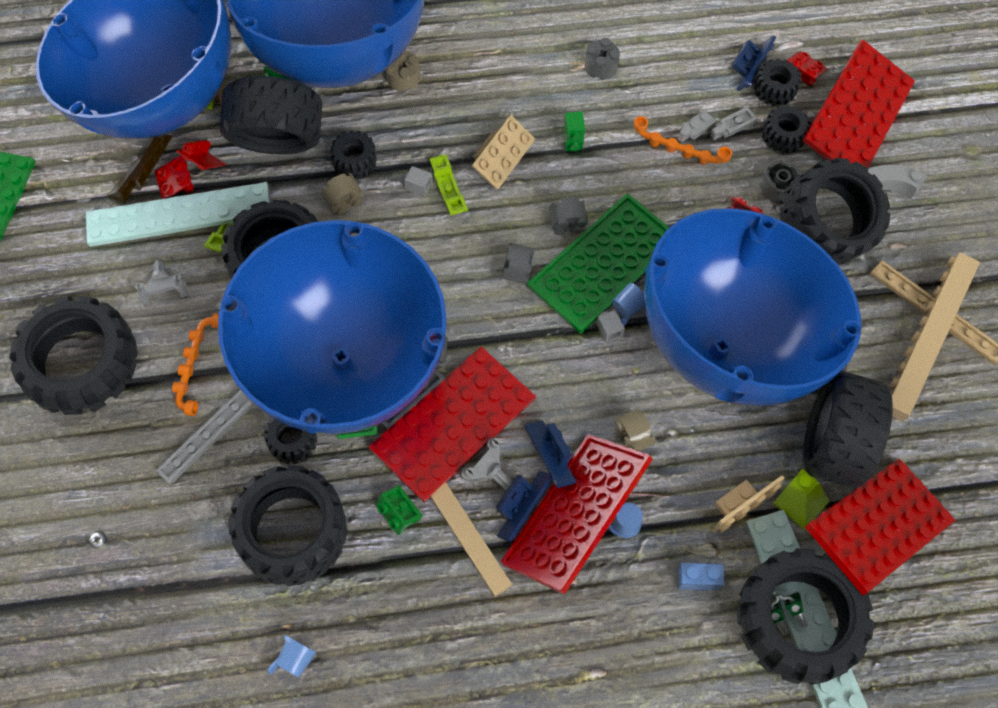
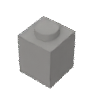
[403,166,432,197]
[596,310,625,343]

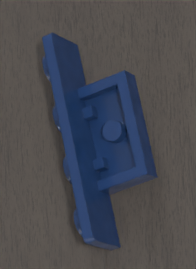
[731,35,777,91]
[525,420,576,488]
[495,471,552,541]

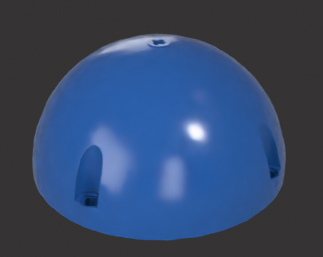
[36,0,232,139]
[227,0,425,88]
[644,208,861,406]
[218,220,446,434]

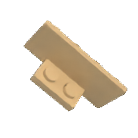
[472,115,535,189]
[712,475,785,534]

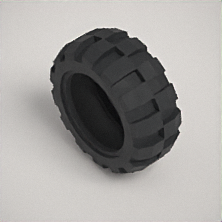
[9,296,138,415]
[737,548,874,685]

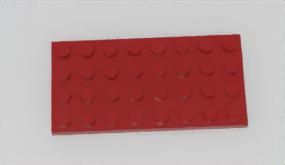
[803,39,915,168]
[369,346,536,503]
[500,434,653,594]
[805,458,956,596]

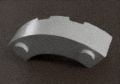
[868,165,928,200]

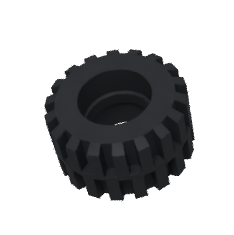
[754,59,802,106]
[762,105,811,154]
[330,130,377,179]
[264,419,317,464]

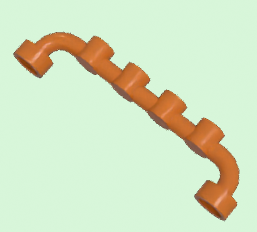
[633,116,732,165]
[172,313,219,416]

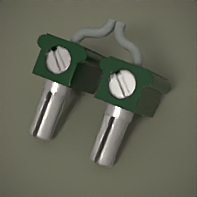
[770,592,808,635]

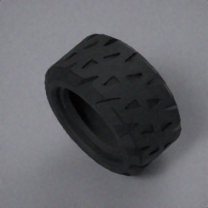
[220,76,322,155]
[780,158,891,265]
[221,200,319,279]
[803,371,893,488]
[228,465,347,586]

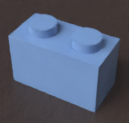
[678,563,724,590]

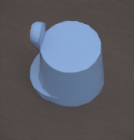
[612,283,646,326]
[608,503,643,538]
[267,635,316,678]

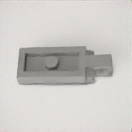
[710,107,758,140]
[677,110,717,142]

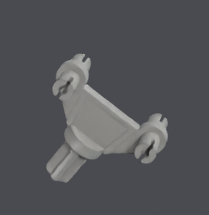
[135,260,188,307]
[460,438,513,490]

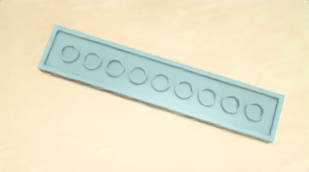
[86,182,270,247]
[745,510,868,708]

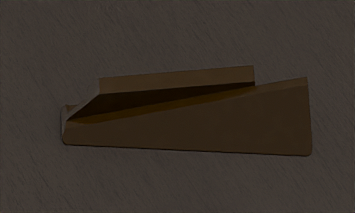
[107,134,173,203]

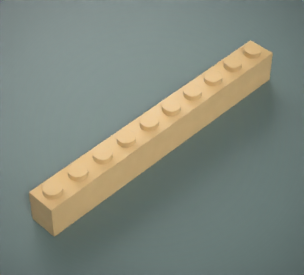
[889,252,980,422]

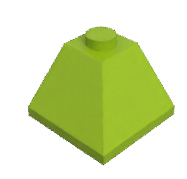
[773,469,829,531]

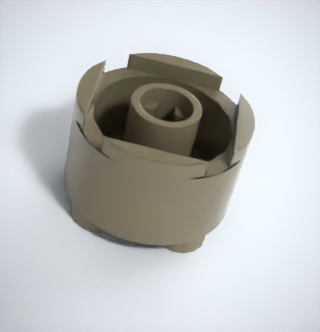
[385,51,420,91]
[321,173,364,216]
[615,408,656,451]

